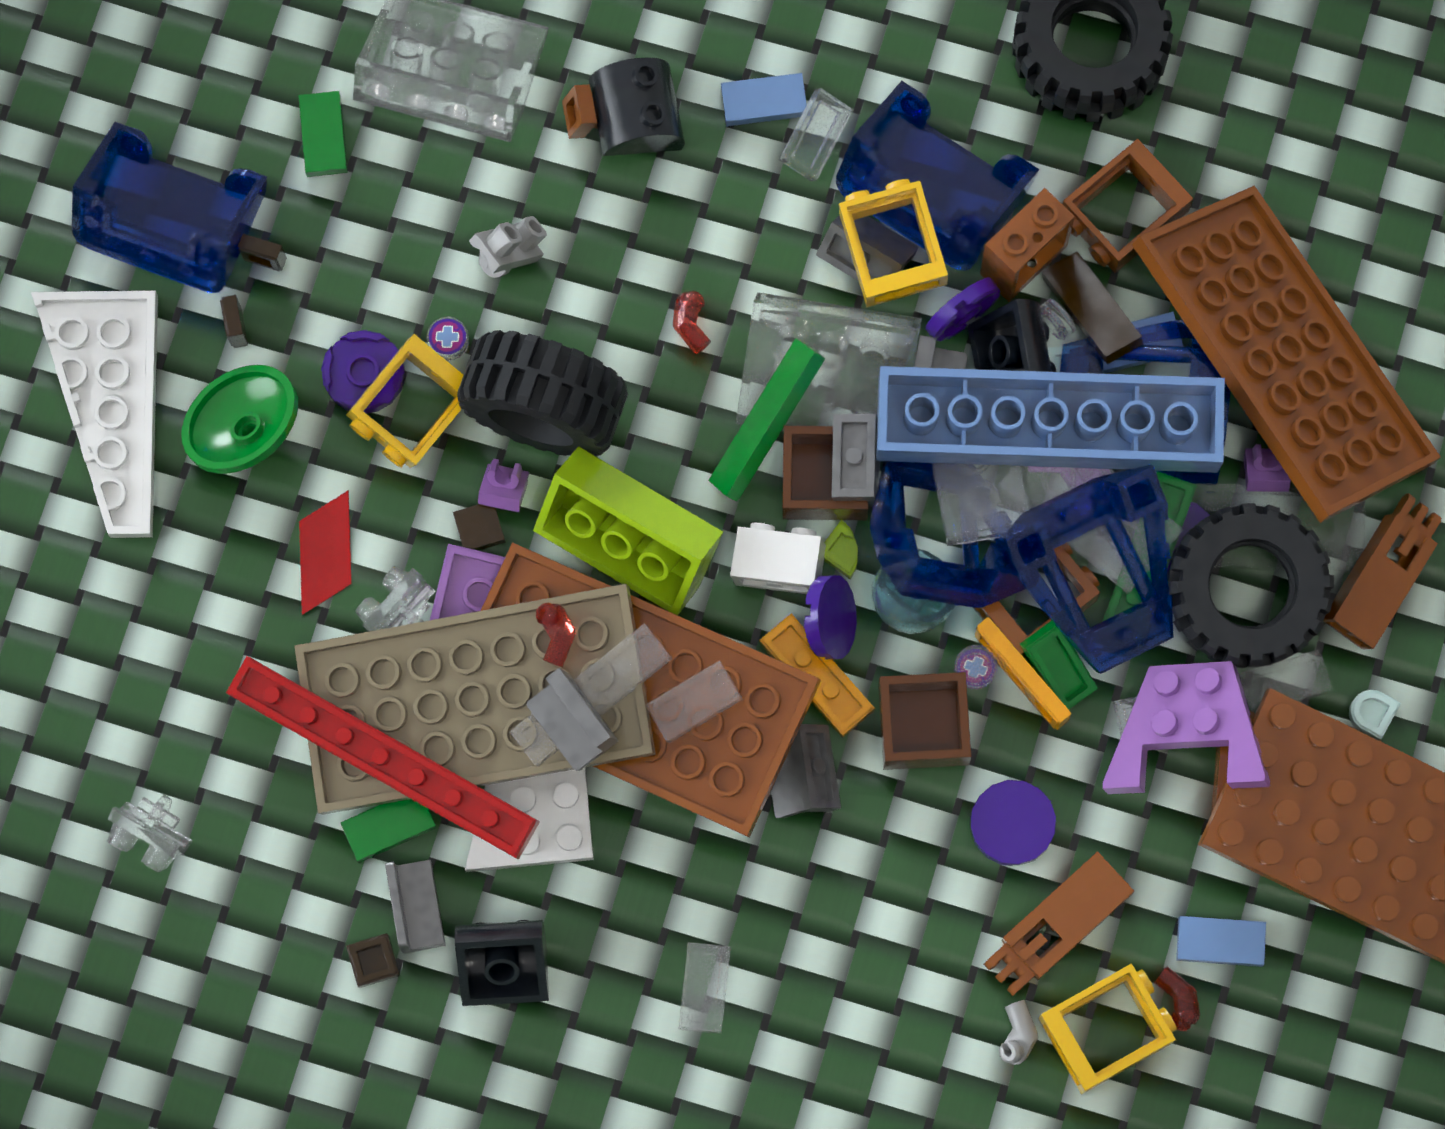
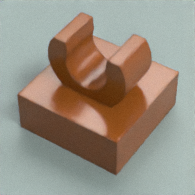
[562,84,598,139]

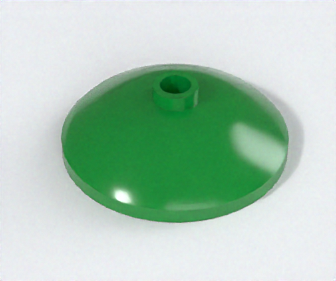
[181,365,298,474]

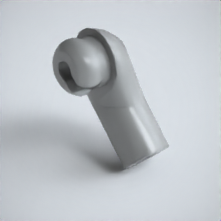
[999,1000,1038,1065]

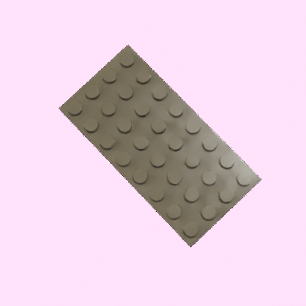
[294,584,656,815]

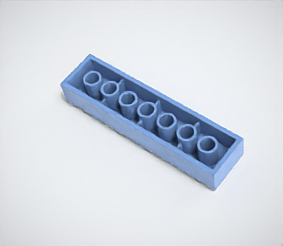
[876,366,1225,473]

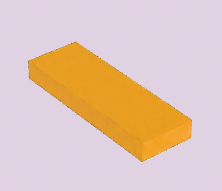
[759,613,875,738]
[975,617,1072,730]

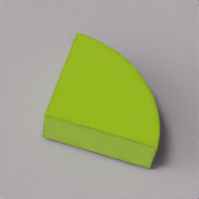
[824,520,858,579]

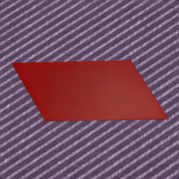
[299,490,351,615]

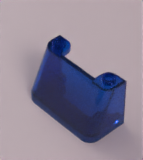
[836,81,1040,271]
[71,122,267,293]

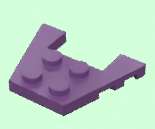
[1102,661,1270,794]

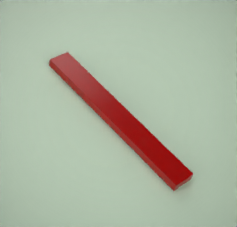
[226,656,540,859]

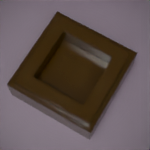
[238,234,287,271]
[220,295,248,348]
[453,504,506,551]
[346,933,400,988]

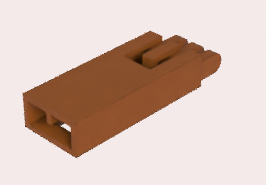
[1323,493,1442,649]
[983,851,1134,996]

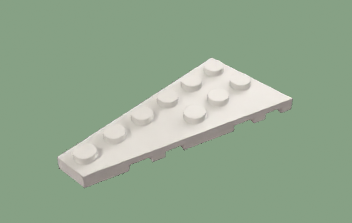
[31,291,158,538]
[465,768,594,872]

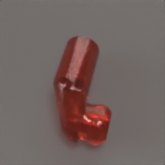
[673,290,711,354]
[536,602,575,668]
[1154,966,1200,1031]

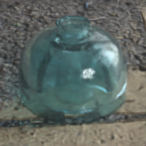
[872,548,959,634]

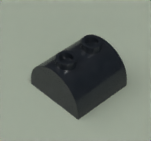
[588,57,685,156]
[967,299,1057,372]
[455,920,549,1006]

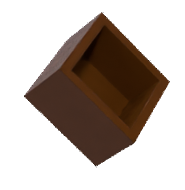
[783,426,868,521]
[878,672,971,770]

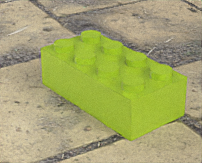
[533,446,723,616]

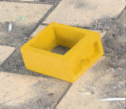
[839,179,948,307]
[346,334,463,468]
[1038,963,1177,1095]

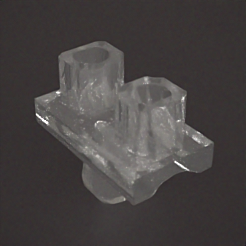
[356,566,435,632]
[107,795,192,872]

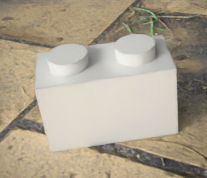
[730,523,826,594]

